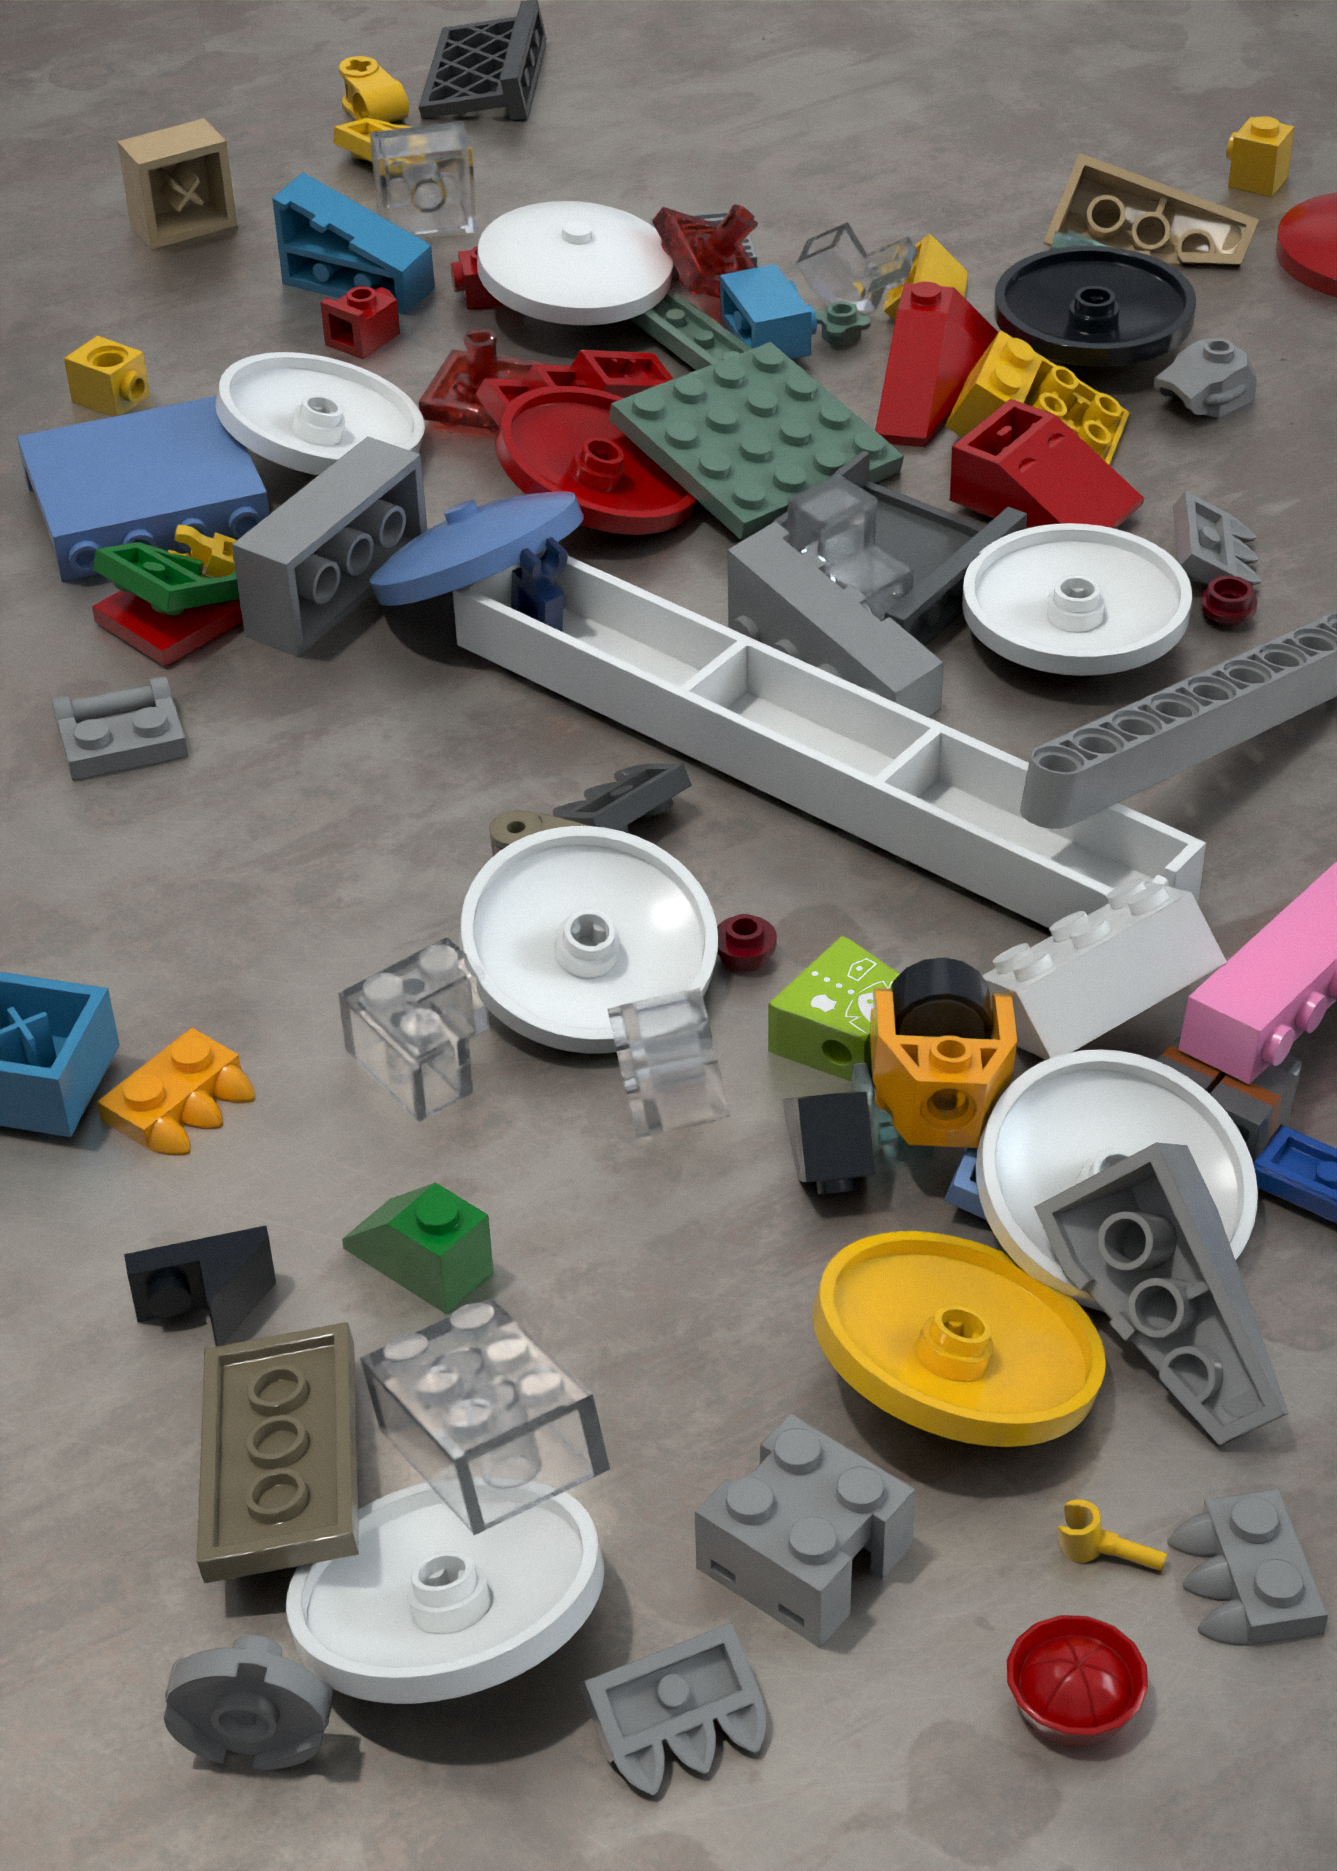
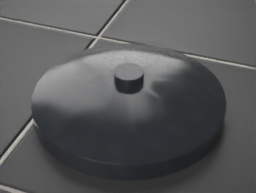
[994,246,1196,366]

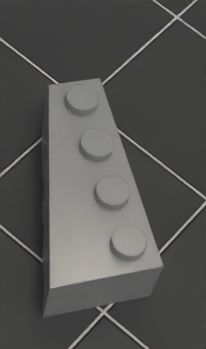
[727,521,944,717]

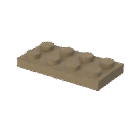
[197,1322,359,1584]

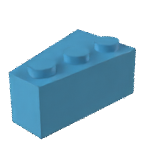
[272,172,435,315]

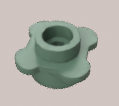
[815,301,871,345]

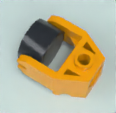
[870,957,1017,1148]

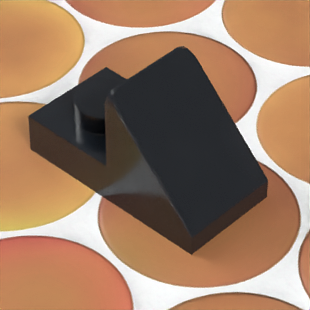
[124,1225,276,1347]

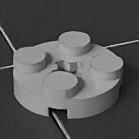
[163,1635,334,1770]

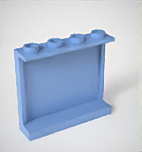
[17,396,270,582]

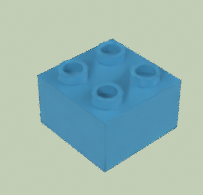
[0,972,120,1137]

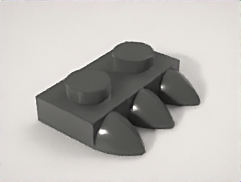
[553,764,692,833]

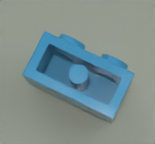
[720,264,817,360]

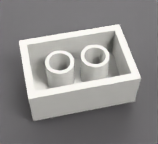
[982,879,1227,1060]

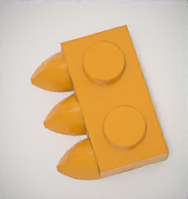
[97,1027,255,1155]

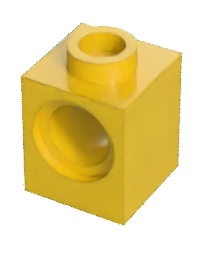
[64,335,150,417]

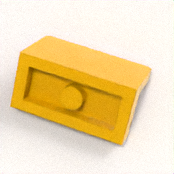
[883,233,968,322]

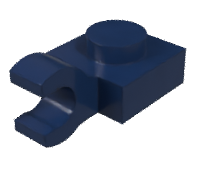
[511,537,568,632]

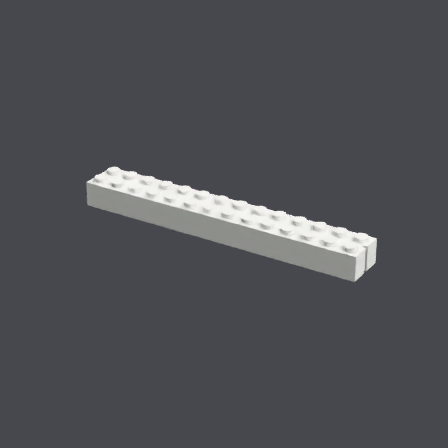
[453,549,1206,928]

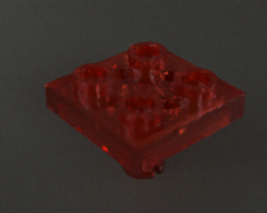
[652,204,758,299]
[418,329,548,433]

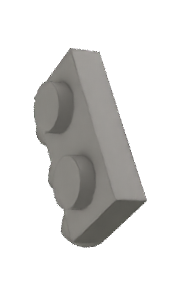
[1173,491,1262,586]
[1167,1488,1328,1645]
[579,1622,766,1795]

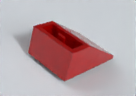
[949,399,1144,529]

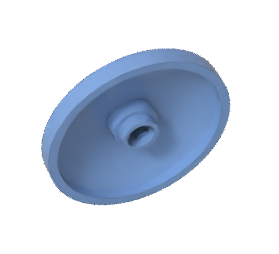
[369,491,584,606]

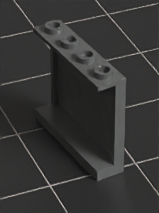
[773,451,1027,646]

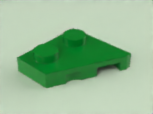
[93,542,240,615]

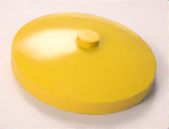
[812,1231,1106,1447]

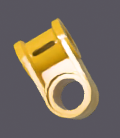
[339,56,409,123]

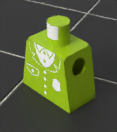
[768,936,899,1084]

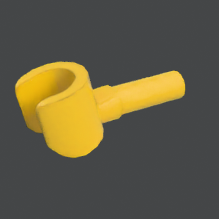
[1057,1499,1167,1572]

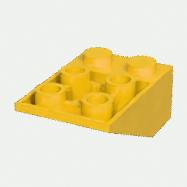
[945,330,1130,464]

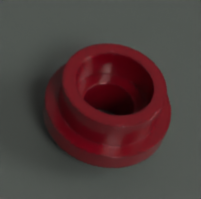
[1200,575,1258,626]
[717,914,777,972]

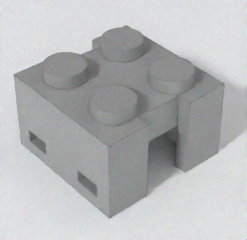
[695,1413,915,1648]

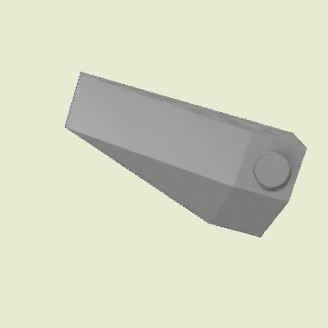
[1034,1142,1289,1445]

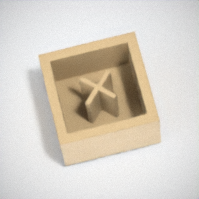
[117,118,238,250]

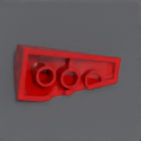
[875,281,998,447]

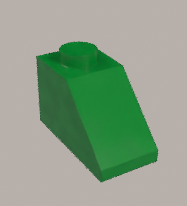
[342,1182,494,1314]

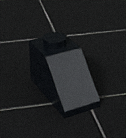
[783,1092,876,1194]

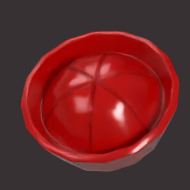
[1007,1615,1149,1747]

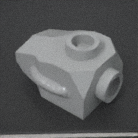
[1154,338,1257,418]

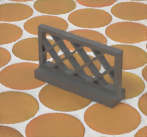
[419,0,547,121]

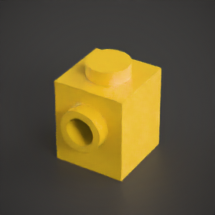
[1226,116,1295,197]

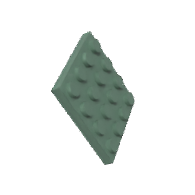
[609,342,904,540]

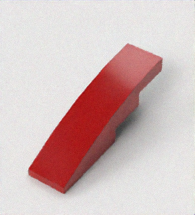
[476,350,674,426]

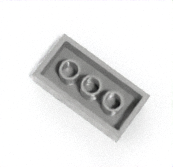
[232,436,428,657]

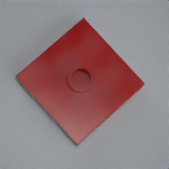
[92,573,243,667]

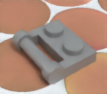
[51,675,188,781]

